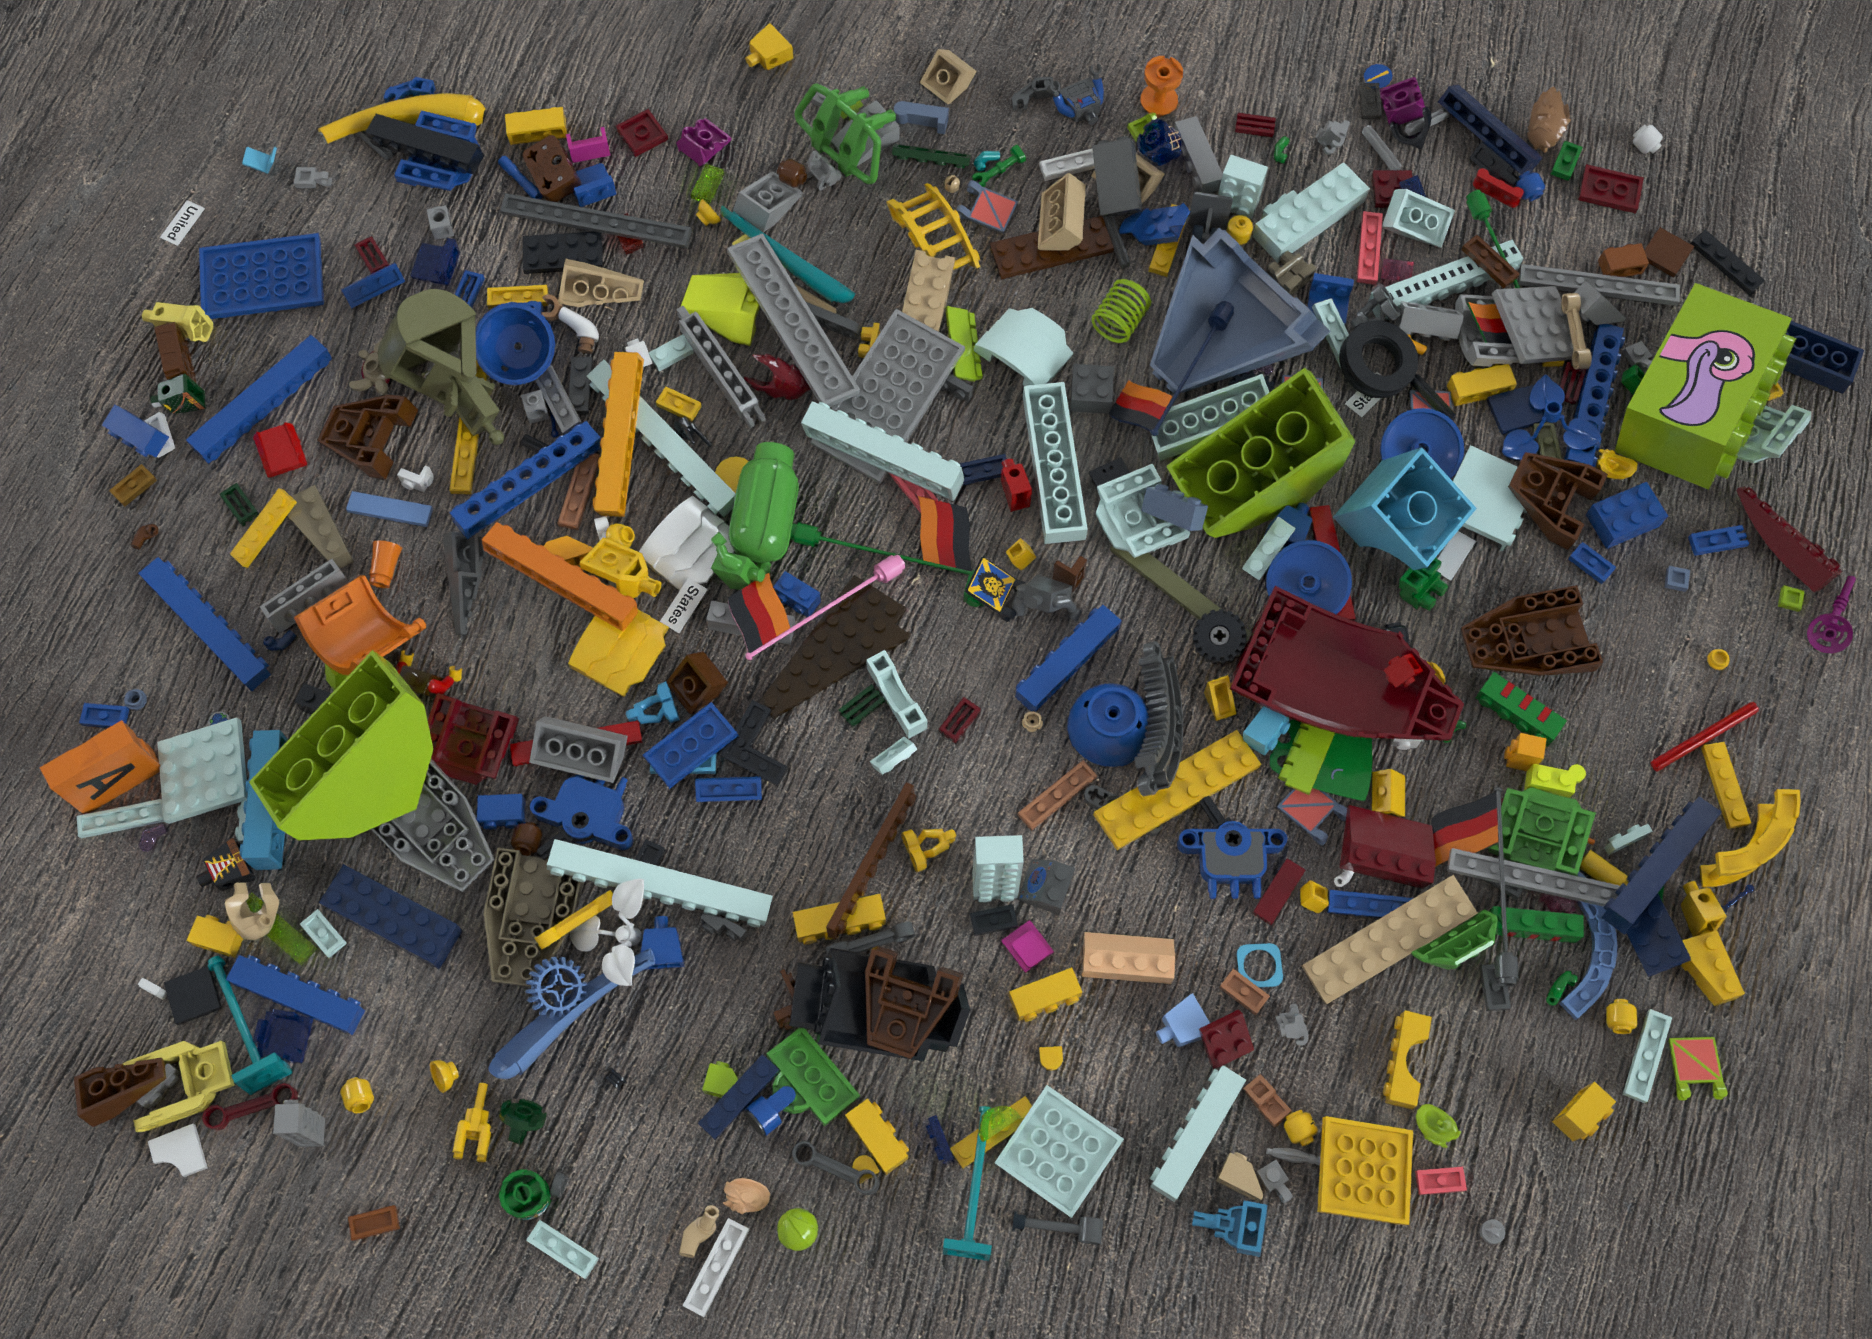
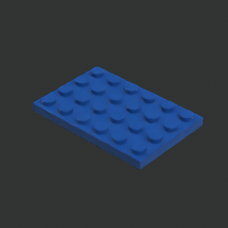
[199,233,324,319]

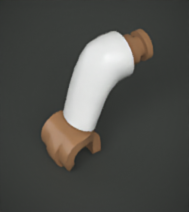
[542,294,599,354]

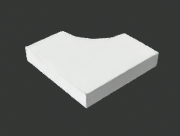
[148,1124,208,1177]

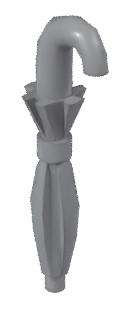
[1266,1148,1320,1166]

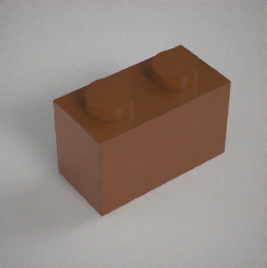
[1598,243,1649,277]

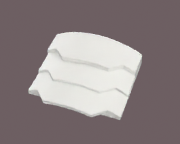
[639,496,734,591]

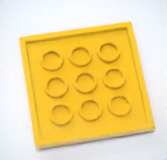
[1317,1116,1413,1226]

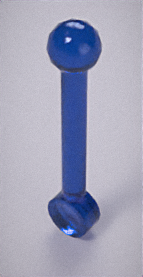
[546,403,559,438]
[1721,884,1754,914]

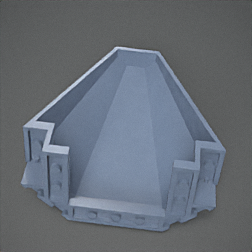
[1150,228,1330,394]

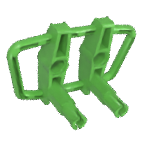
[794,83,896,184]

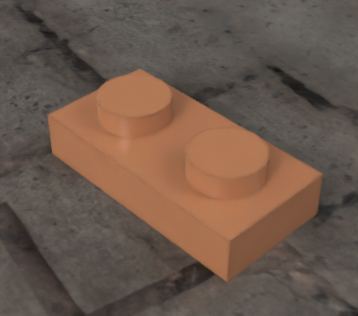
[1219,969,1270,1015]

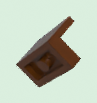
[1052,556,1087,592]

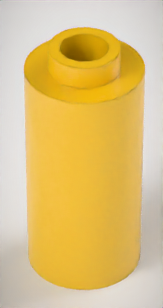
[1580,849,1629,886]

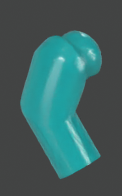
[974,151,1000,171]

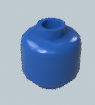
[1516,171,1545,202]

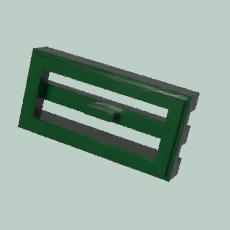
[219,483,259,527]
[838,684,885,727]

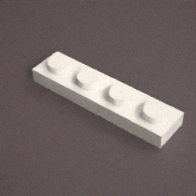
[683,1218,749,1317]

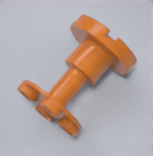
[1140,56,1183,118]

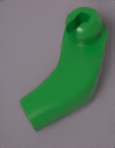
[1546,970,1578,1006]

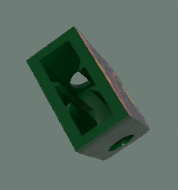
[151,374,206,414]

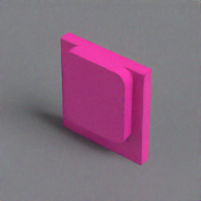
[1001,920,1054,973]

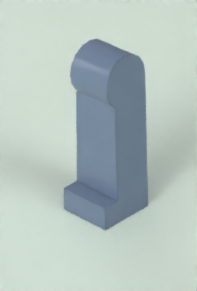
[894,101,949,134]

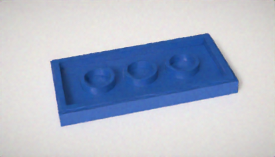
[643,702,738,789]

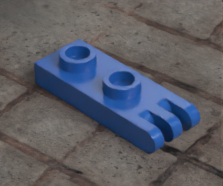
[1688,525,1750,556]

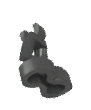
[1351,283,1401,328]

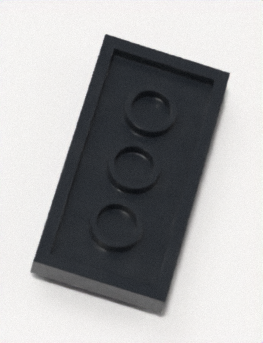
[523,231,603,274]

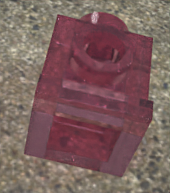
[1539,894,1578,914]

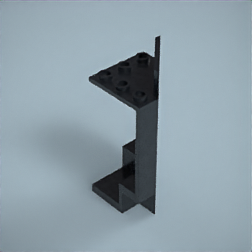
[789,948,970,1062]

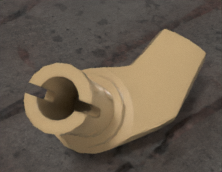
[679,1205,719,1258]

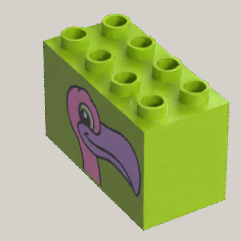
[1615,283,1796,490]

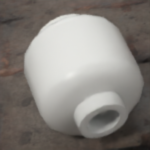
[1633,125,1663,154]

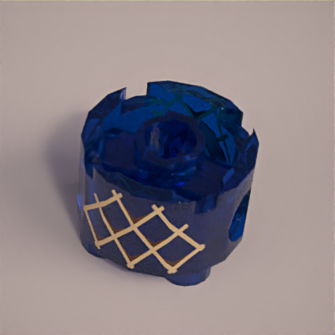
[1137,119,1182,166]

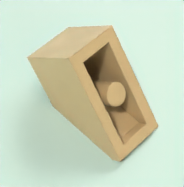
[1216,1152,1263,1202]

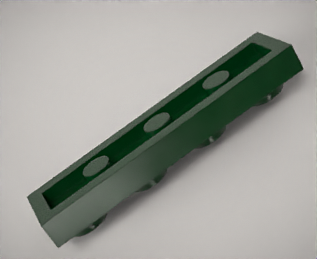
[892,144,971,168]

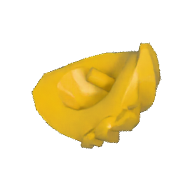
[1596,449,1638,479]

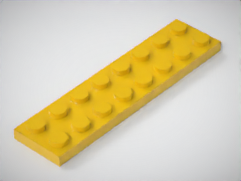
[1093,730,1262,850]

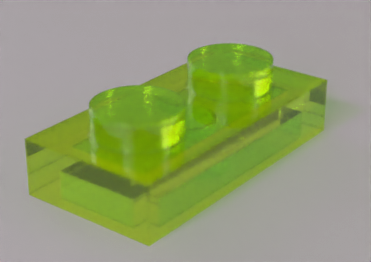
[691,164,725,204]

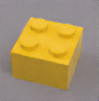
[1552,1081,1616,1141]

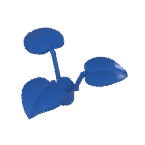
[1502,375,1602,460]

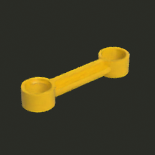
[534,890,613,950]

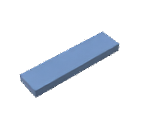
[346,491,433,527]

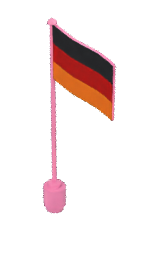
[728,555,905,660]

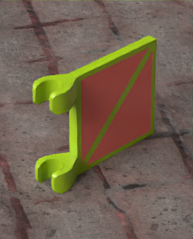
[1668,1037,1728,1101]

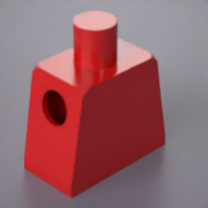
[1001,459,1032,512]

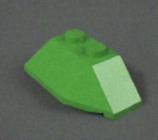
[1411,909,1498,970]

